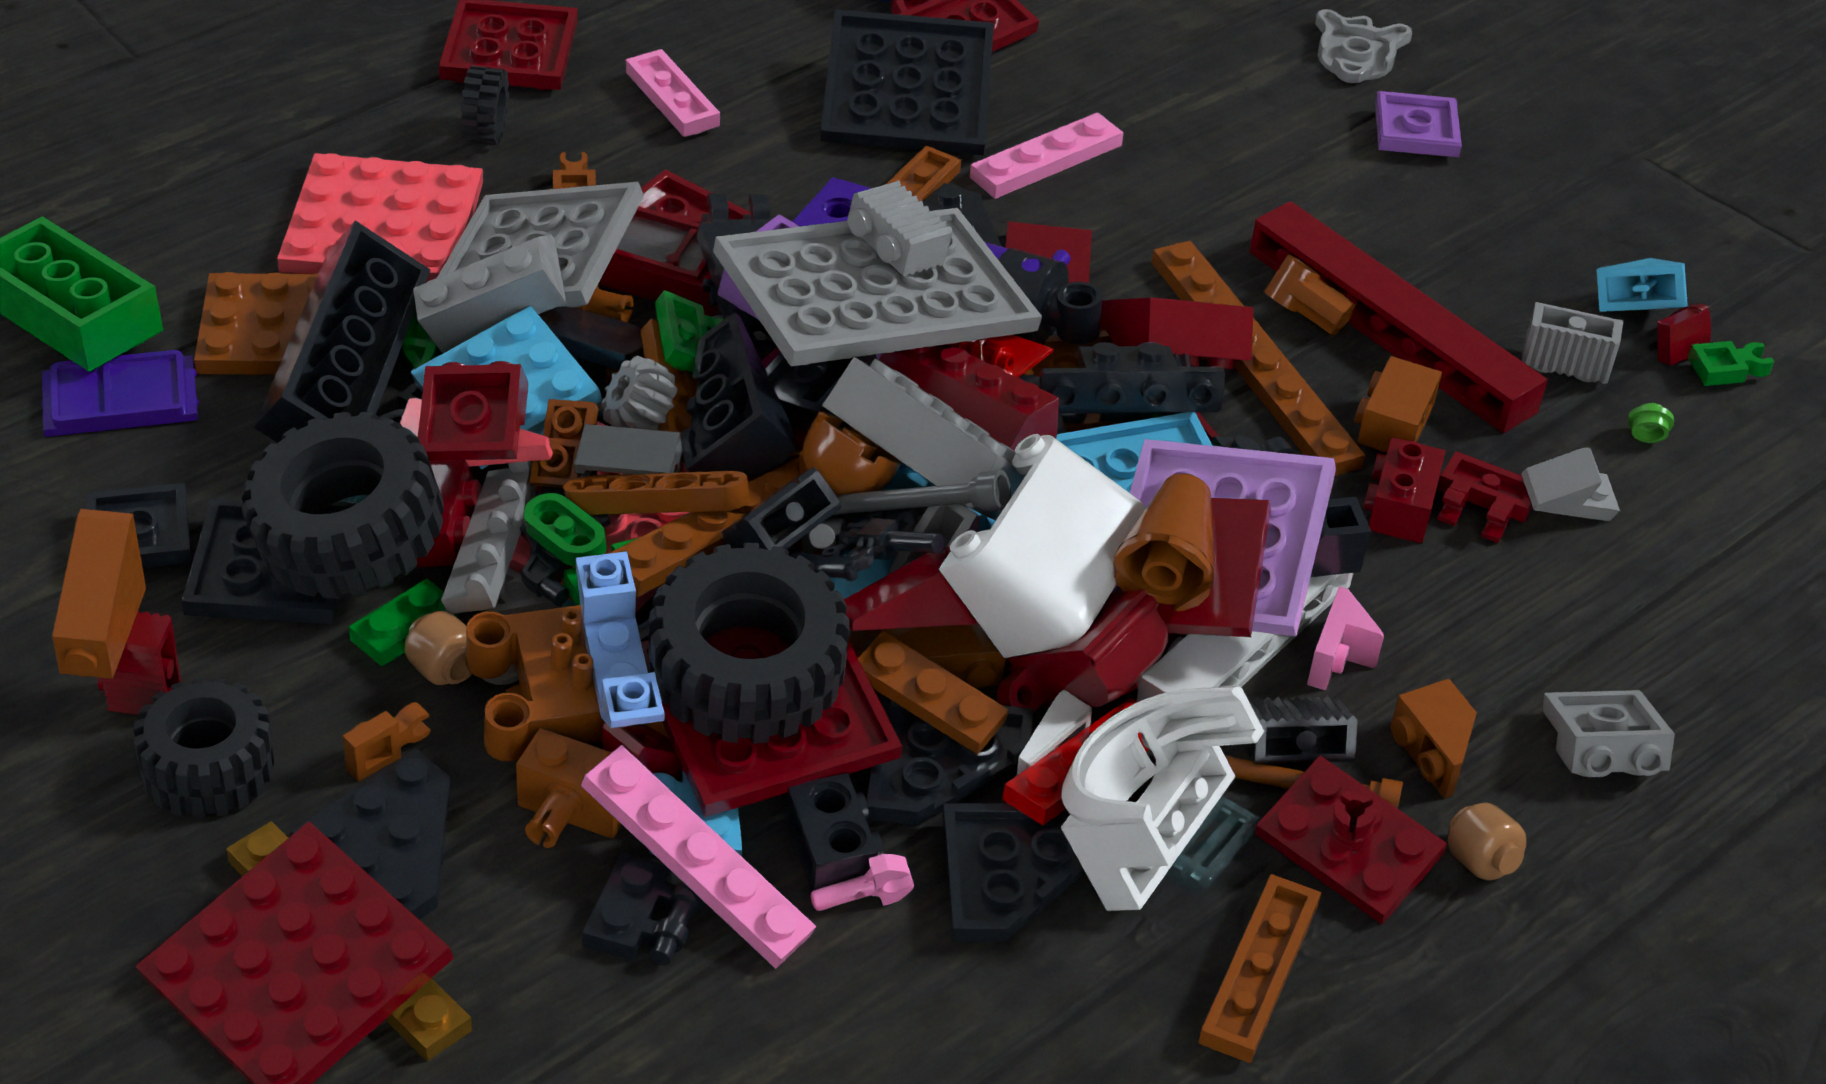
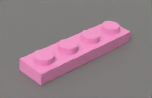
[970,112,1123,199]

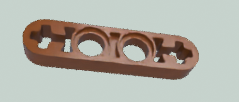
[563,471,750,515]

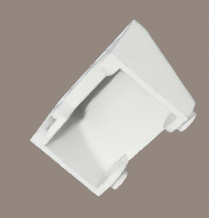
[939,434,1146,658]

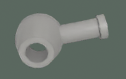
[803,518,848,554]

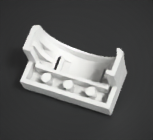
[1061,686,1264,911]

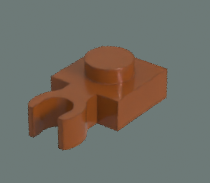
[553,152,596,189]
[342,702,431,782]

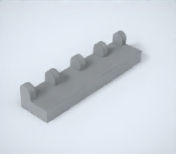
[441,461,536,614]

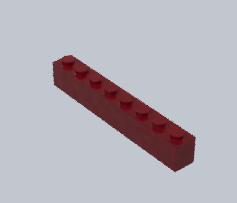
[1249,201,1548,434]

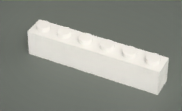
[1136,573,1353,702]

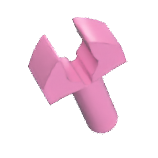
[811,854,914,911]

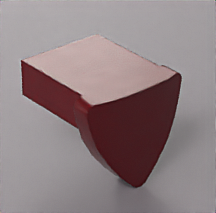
[1657,304,1711,366]

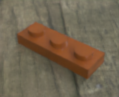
[858,631,1008,755]

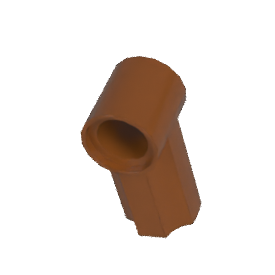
[1264,255,1356,335]

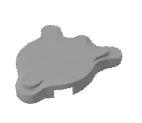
[1315,9,1412,83]

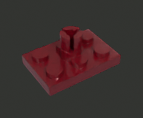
[1256,755,1447,925]

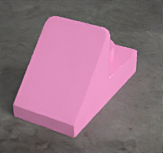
[1307,586,1384,690]

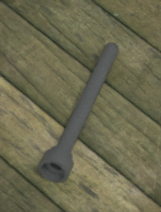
[832,470,1011,515]

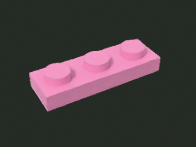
[626,49,720,137]

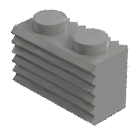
[846,180,953,278]
[1521,302,1623,384]

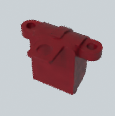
[997,589,1168,713]

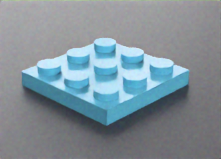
[411,305,603,469]

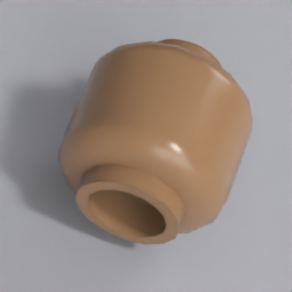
[404,611,472,685]
[1448,802,1526,881]

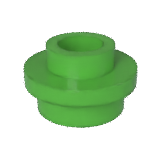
[1628,403,1674,443]

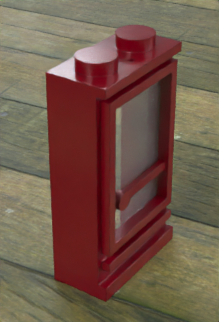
[598,206,718,316]

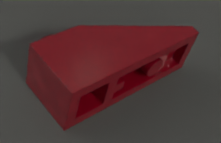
[844,546,979,631]

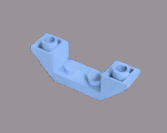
[576,551,664,728]

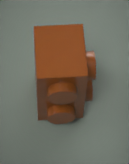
[1354,356,1442,452]

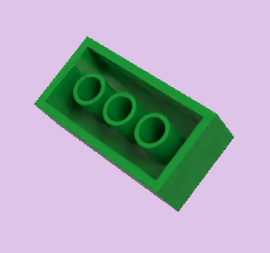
[0,216,164,372]

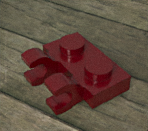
[1437,451,1533,543]

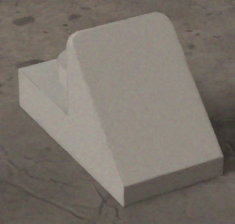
[1521,448,1620,522]

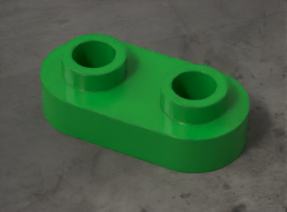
[523,493,607,567]

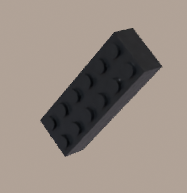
[253,220,430,443]

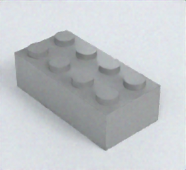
[822,357,1026,521]

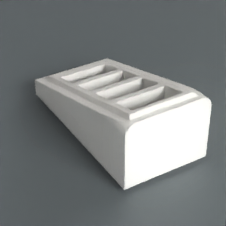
[1016,690,1092,776]

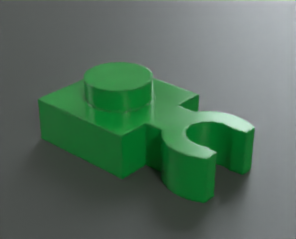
[1687,341,1774,386]

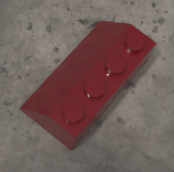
[879,344,1059,451]

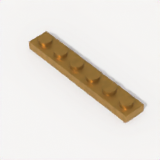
[226,821,472,1061]

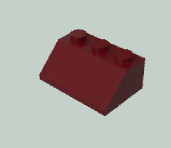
[1101,297,1253,369]

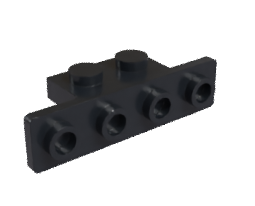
[1039,342,1226,414]

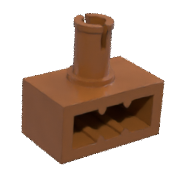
[516,728,622,848]

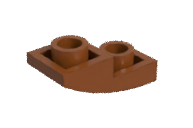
[529,399,599,488]

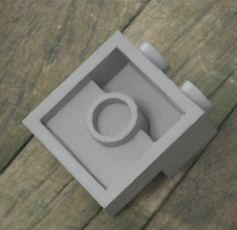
[1542,690,1675,777]

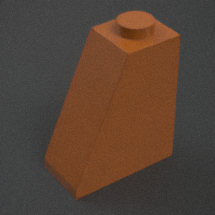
[52,509,146,679]

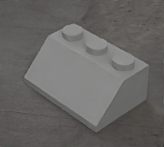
[413,234,566,353]

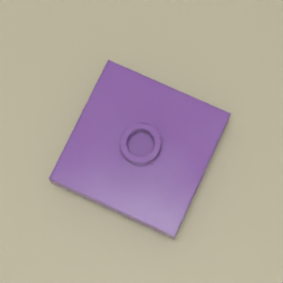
[1375,91,1462,157]

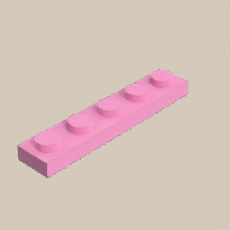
[581,745,816,969]

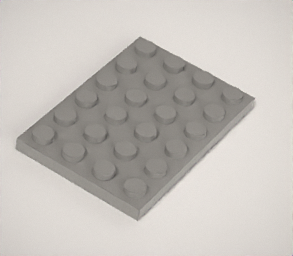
[713,208,1042,366]

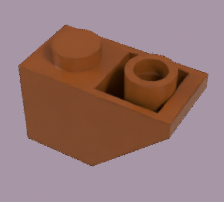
[1390,678,1477,799]

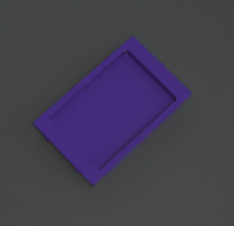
[41,350,199,437]

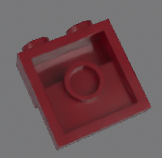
[418,361,529,461]

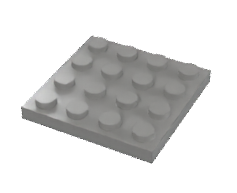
[436,182,644,308]

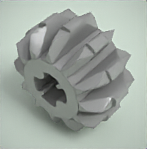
[601,356,678,430]

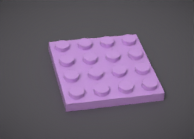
[1111,439,1336,637]

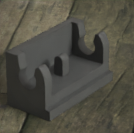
[574,424,684,477]

